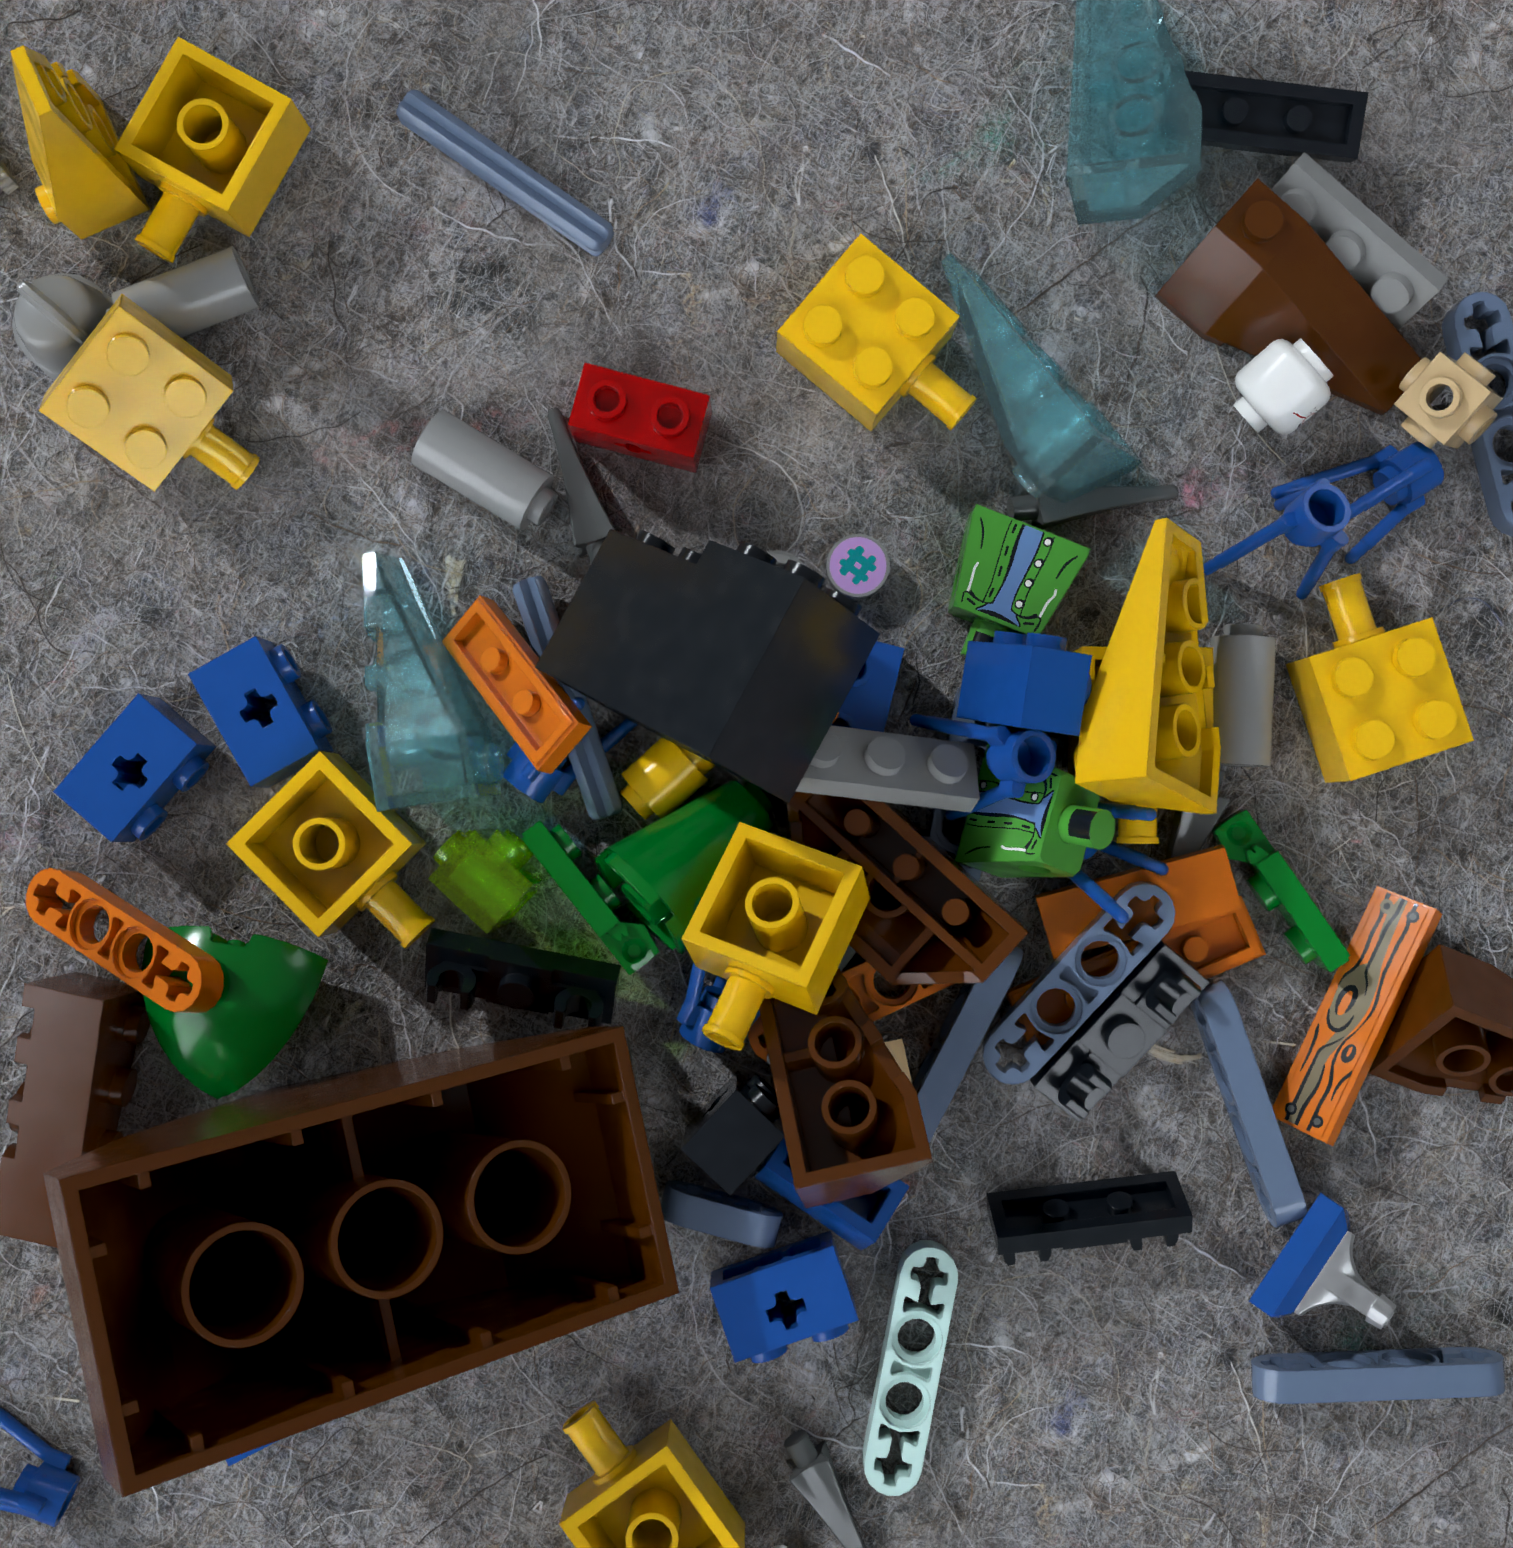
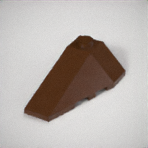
[1368,944,1513,1104]
[759,968,933,1208]

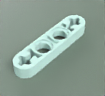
[863,1240,958,1496]

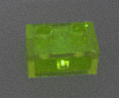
[428,828,548,934]

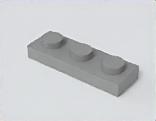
[1271,152,1448,330]
[796,725,980,813]

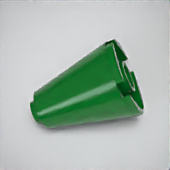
[594,780,774,954]

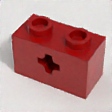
[568,363,712,473]

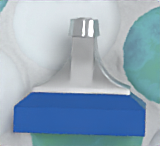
[1249,1193,1396,1329]

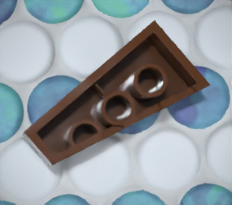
[0,972,150,1248]

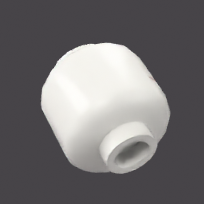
[1233,338,1334,435]

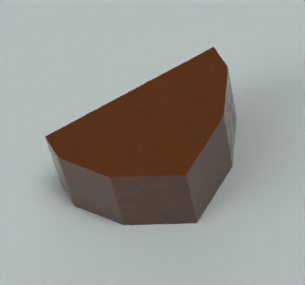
[43,1026,679,1498]

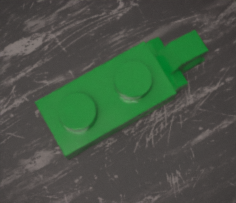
[1211,809,1351,973]
[521,820,659,975]

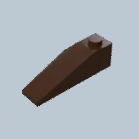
[1155,178,1421,415]

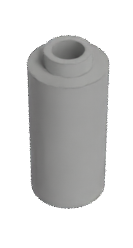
[106,246,260,338]
[411,410,558,530]
[1210,623,1276,767]

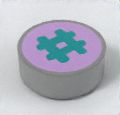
[825,534,890,600]

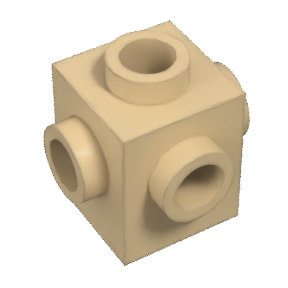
[1394,352,1503,449]

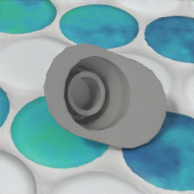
[12,273,113,381]

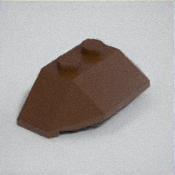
[787,792,1029,985]

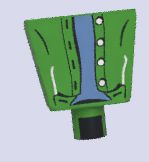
[948,504,1091,658]
[955,744,1115,878]

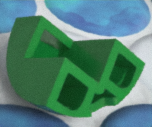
[142,926,328,1099]

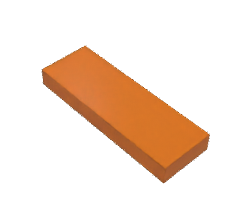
[442,595,592,774]
[1035,845,1242,959]

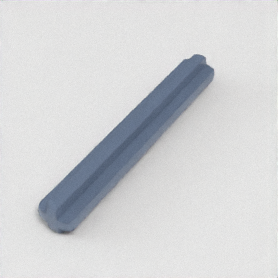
[396,90,614,256]
[512,576,623,820]

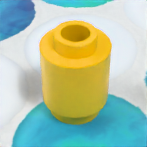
[620,737,715,820]

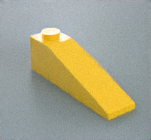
[10,45,150,240]
[1073,518,1221,814]

